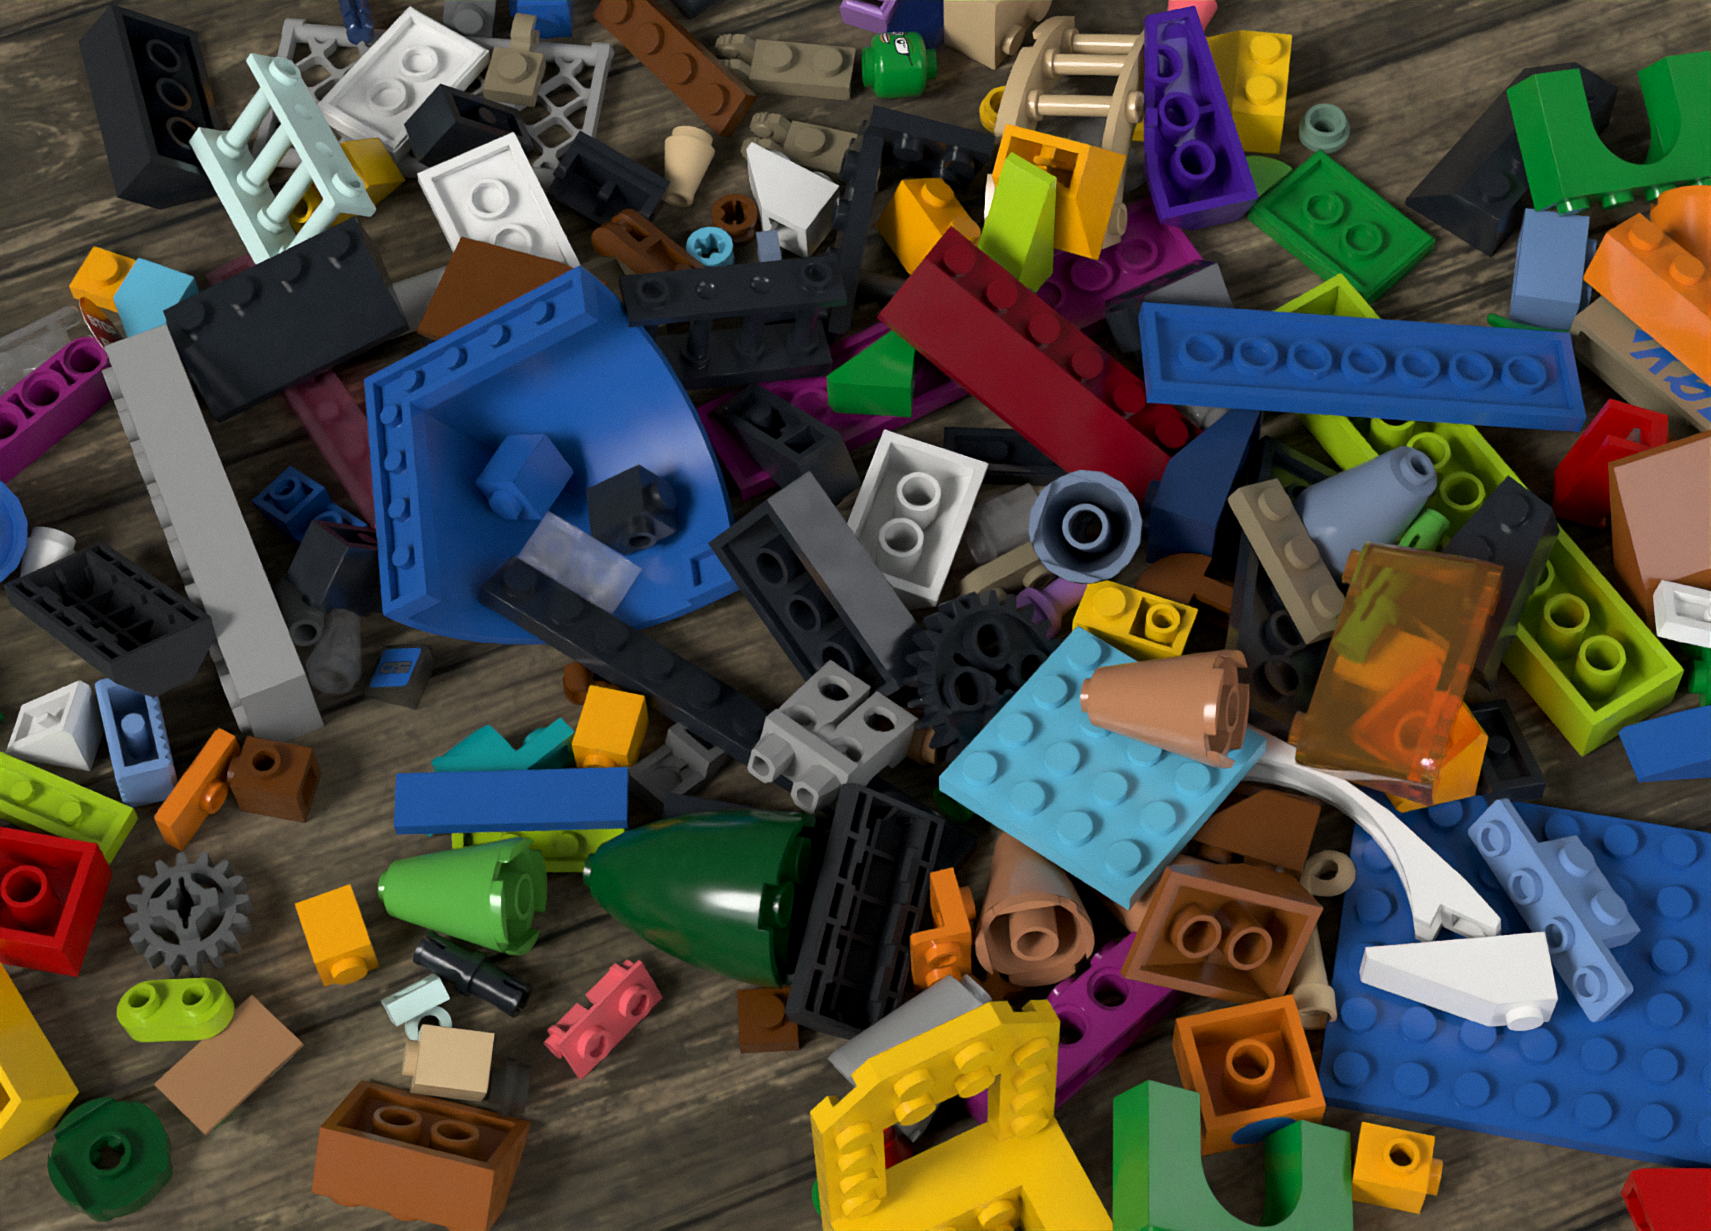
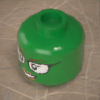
[862,31,937,99]

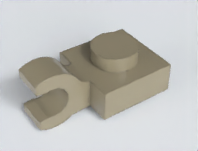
[482,13,546,107]

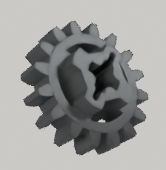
[123,852,255,977]

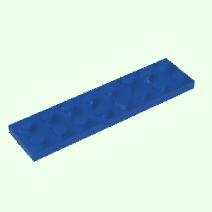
[1138,302,1586,432]

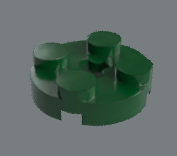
[47,1097,173,1222]

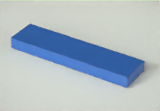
[394,767,629,835]

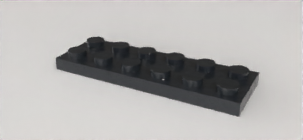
[1225,435,1344,755]

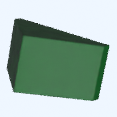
[827,330,918,418]

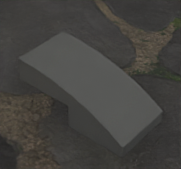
[628,722,733,819]

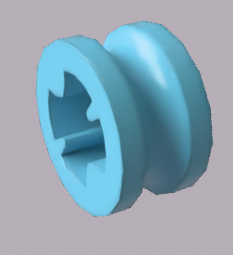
[686,227,735,267]

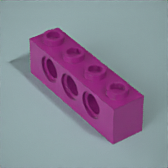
[958,931,1182,1125]

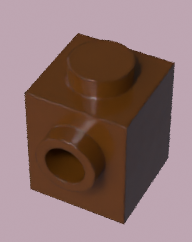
[227,736,322,823]

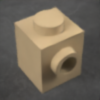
[402,1024,495,1102]

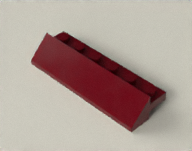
[877,226,1203,513]

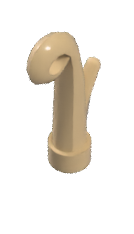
[1287,850,1356,1030]

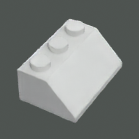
[847,429,988,610]

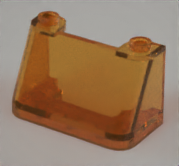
[1287,541,1505,807]

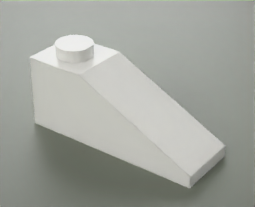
[1359,932,1558,1031]

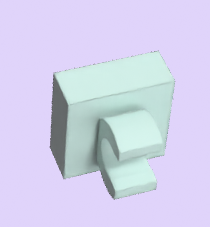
[381,973,452,1040]

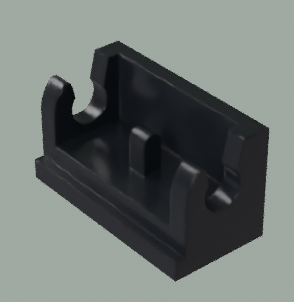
[546,130,670,228]

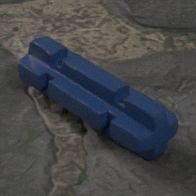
[338,0,375,45]

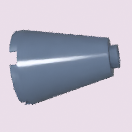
[1292,446,1437,585]
[1028,470,1143,584]

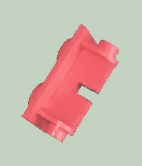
[544,960,663,1080]

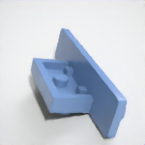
[1468,798,1641,1022]

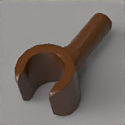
[562,662,625,705]

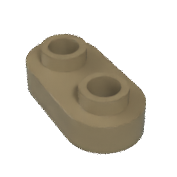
[954,541,1056,599]

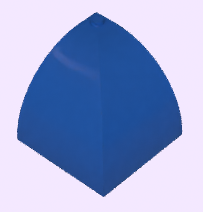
[364,265,740,645]

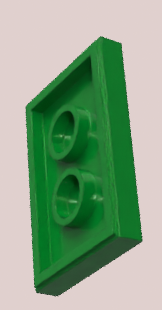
[1247,149,1436,305]

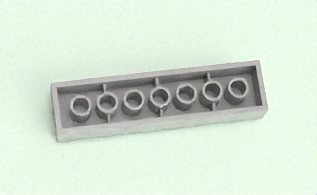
[102,324,324,742]

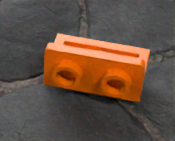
[910,867,977,991]

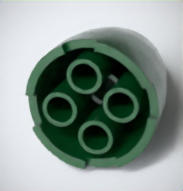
[583,809,827,989]

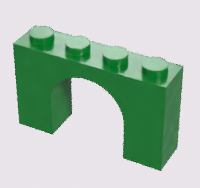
[1506,51,1711,217]
[1113,1080,1353,1231]

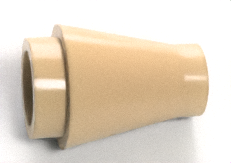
[664,126,715,207]

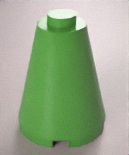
[378,837,547,955]

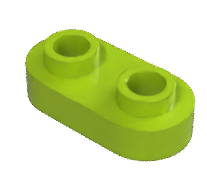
[117,978,234,1042]

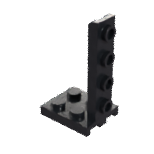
[817,105,995,346]

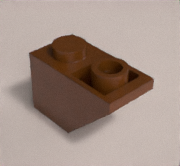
[1186,789,1321,883]

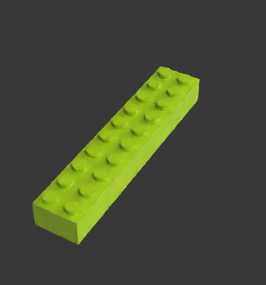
[1274,273,1684,757]

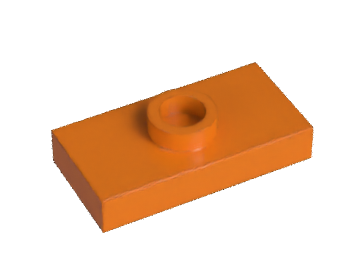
[154,728,242,851]

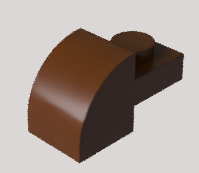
[1134,553,1234,635]

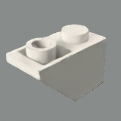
[746,142,840,258]

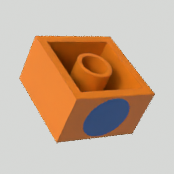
[1172,994,1326,1156]

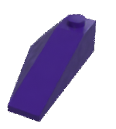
[1144,5,1259,231]

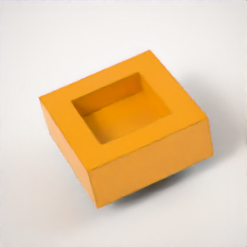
[69,246,137,313]

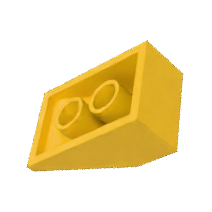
[1132,30,1292,154]

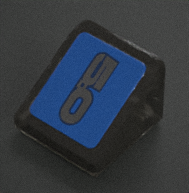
[363,643,436,710]

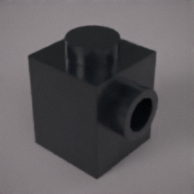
[586,464,677,556]

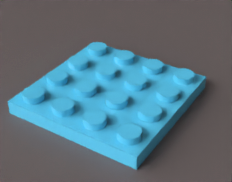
[939,626,1267,911]

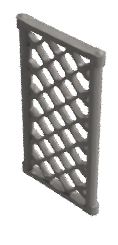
[251,18,614,189]

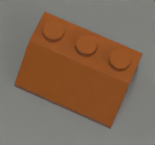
[311,1080,531,1231]

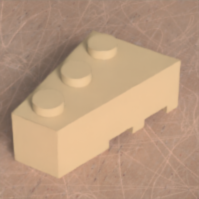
[944,0,1052,70]

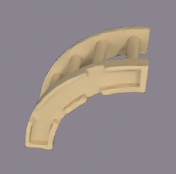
[984,16,1144,249]

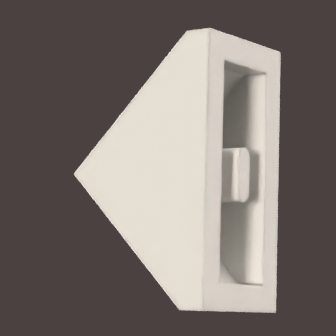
[5,680,104,771]

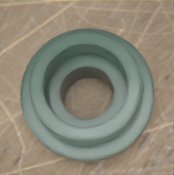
[1298,103,1350,153]

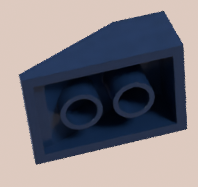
[1142,408,1264,577]

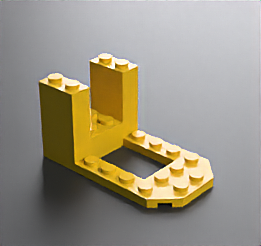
[810,999,1113,1231]

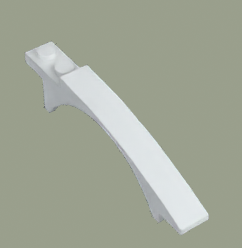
[1241,723,1501,942]

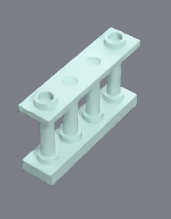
[189,53,377,264]

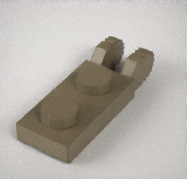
[714,33,857,100]
[740,111,884,193]

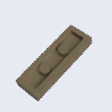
[1227,478,1353,645]

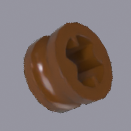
[711,193,759,247]

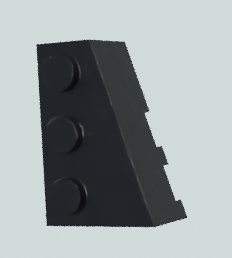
[1395,475,1560,693]

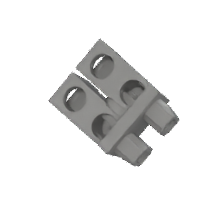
[747,660,918,815]

